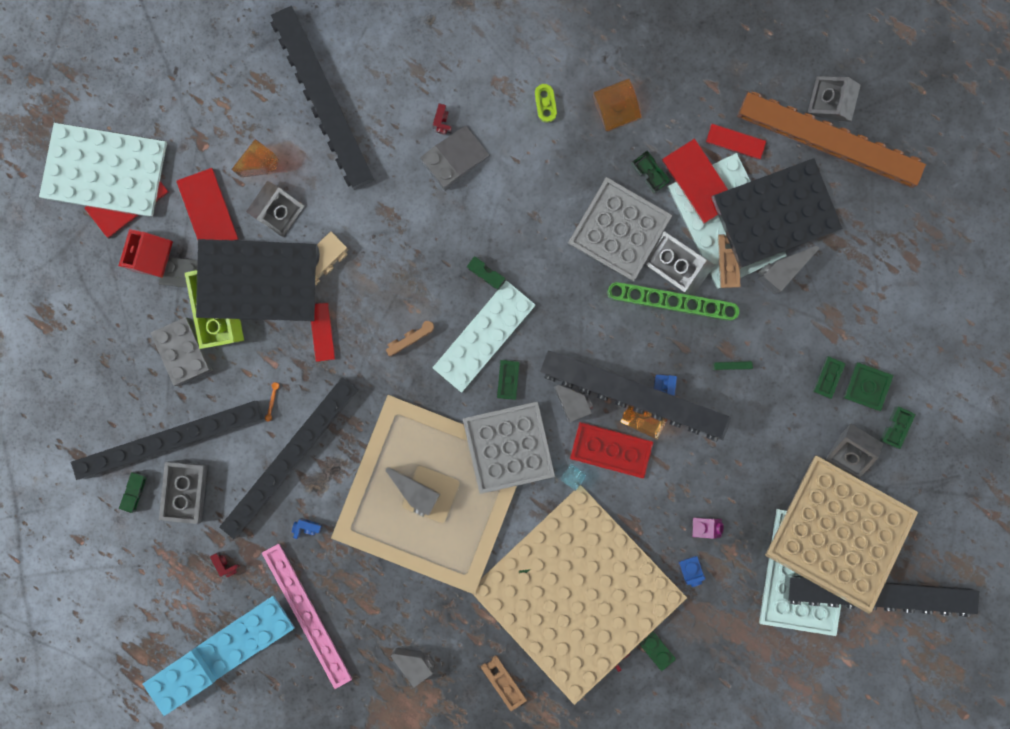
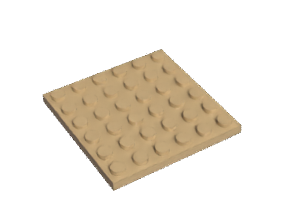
[765,456,918,613]

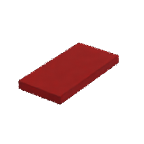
[662,138,728,224]
[176,168,239,240]
[84,181,169,239]
[570,422,654,479]

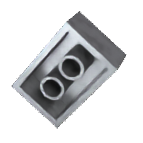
[151,317,213,386]
[159,461,208,524]

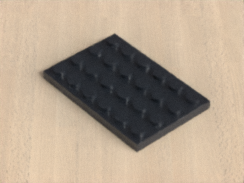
[711,158,843,268]
[196,239,316,321]

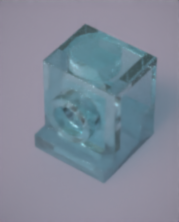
[559,464,586,491]

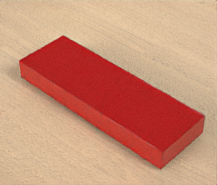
[705,124,766,160]
[311,302,335,362]

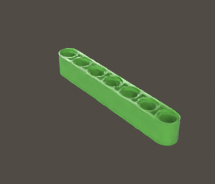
[607,282,739,321]

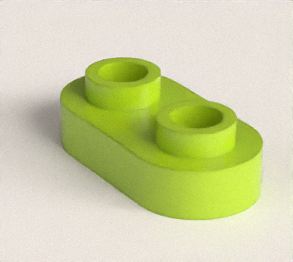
[535,84,557,123]

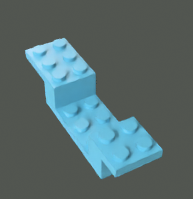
[143,595,295,716]

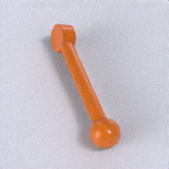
[265,382,279,422]

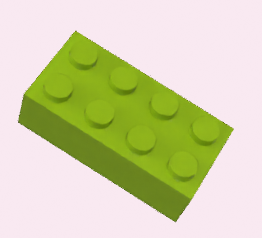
[185,270,244,349]

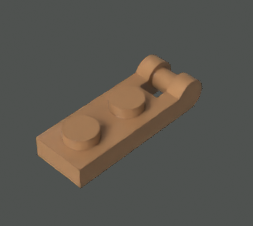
[718,234,740,288]
[386,321,434,357]
[481,655,527,711]

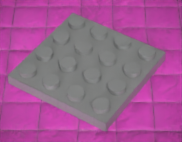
[568,177,672,282]
[463,402,555,494]

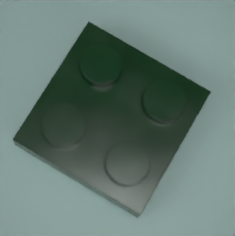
[843,362,894,411]

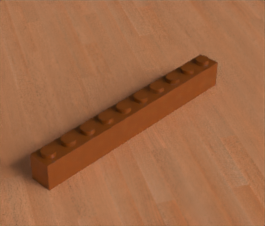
[737,92,926,188]

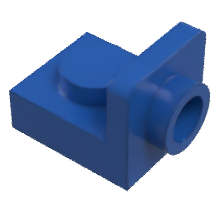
[654,375,677,396]
[292,518,323,539]
[678,556,706,587]

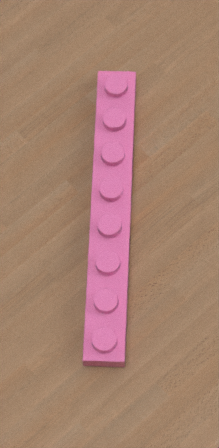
[262,543,352,689]

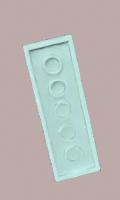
[433,280,535,393]

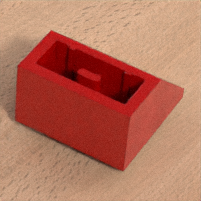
[118,229,173,278]

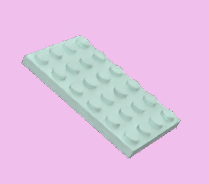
[39,123,167,217]
[668,153,787,289]
[759,509,841,636]

